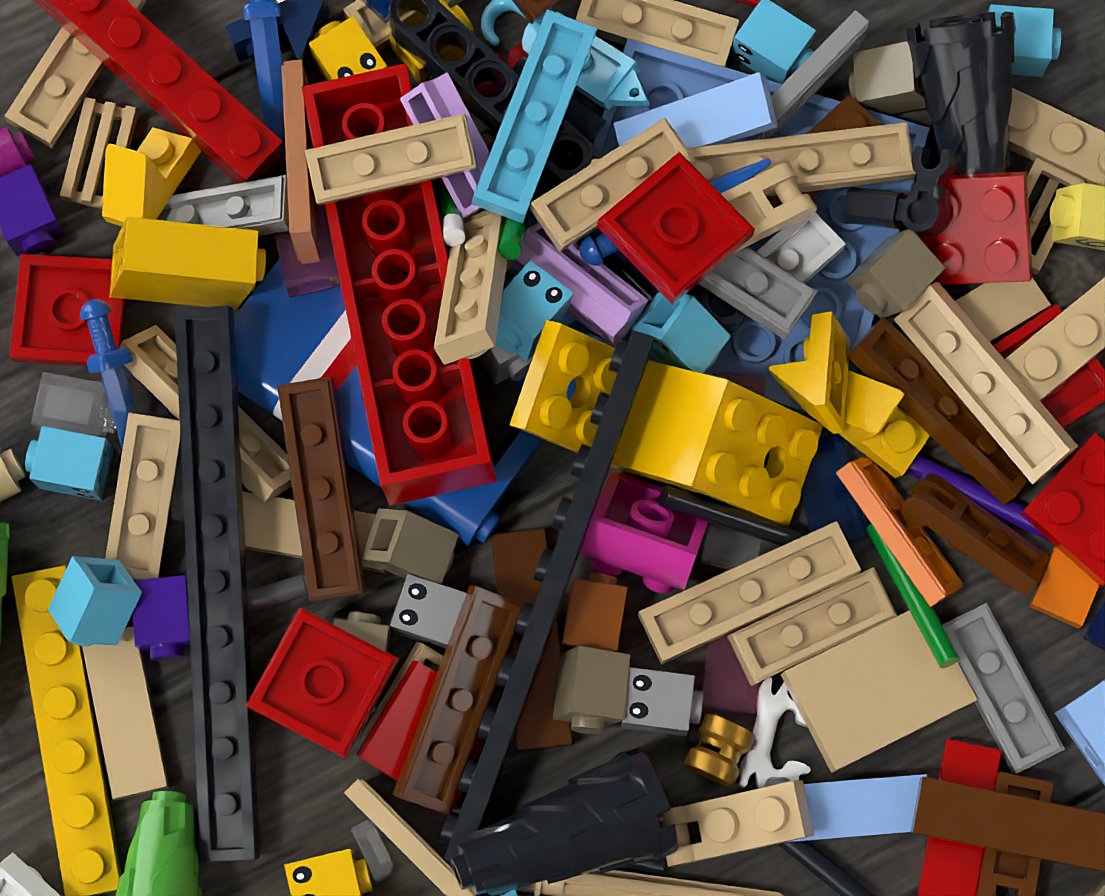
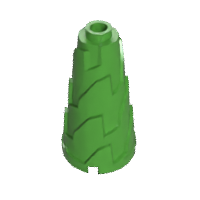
[116,791,202,896]

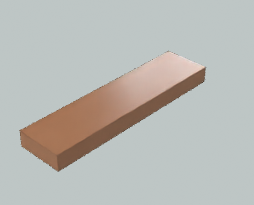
[282,59,320,264]

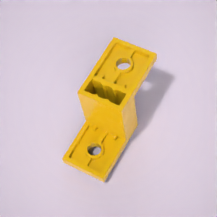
[509,320,823,526]

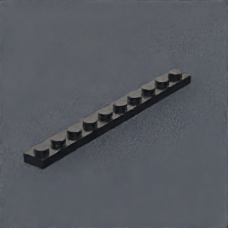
[174,305,260,862]
[439,330,655,863]

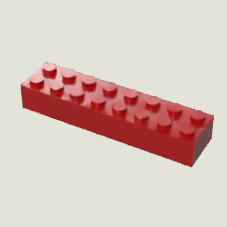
[301,63,497,506]

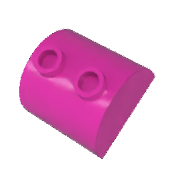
[580,470,708,593]

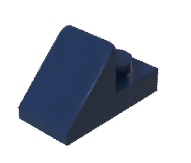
[225,0,330,72]

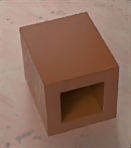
[562,573,627,652]

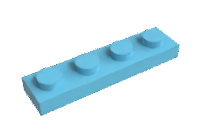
[471,10,597,224]

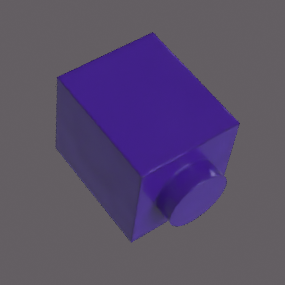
[0,164,65,256]
[133,575,190,661]

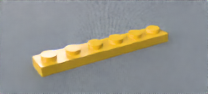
[12,565,122,896]

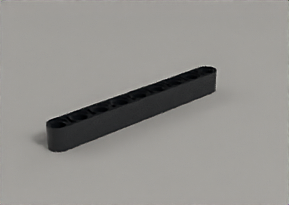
[389,0,746,334]

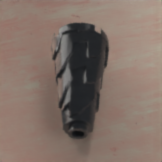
[906,11,1016,175]
[450,747,678,896]

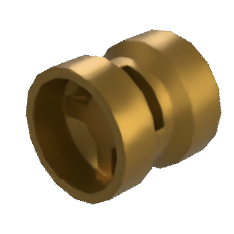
[683,713,756,787]

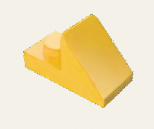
[102,127,201,226]
[769,312,850,434]
[838,370,930,478]

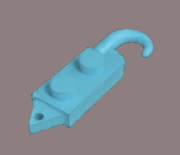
[481,0,650,111]

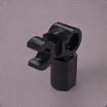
[843,146,958,236]

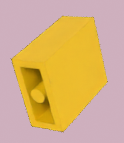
[110,217,266,310]

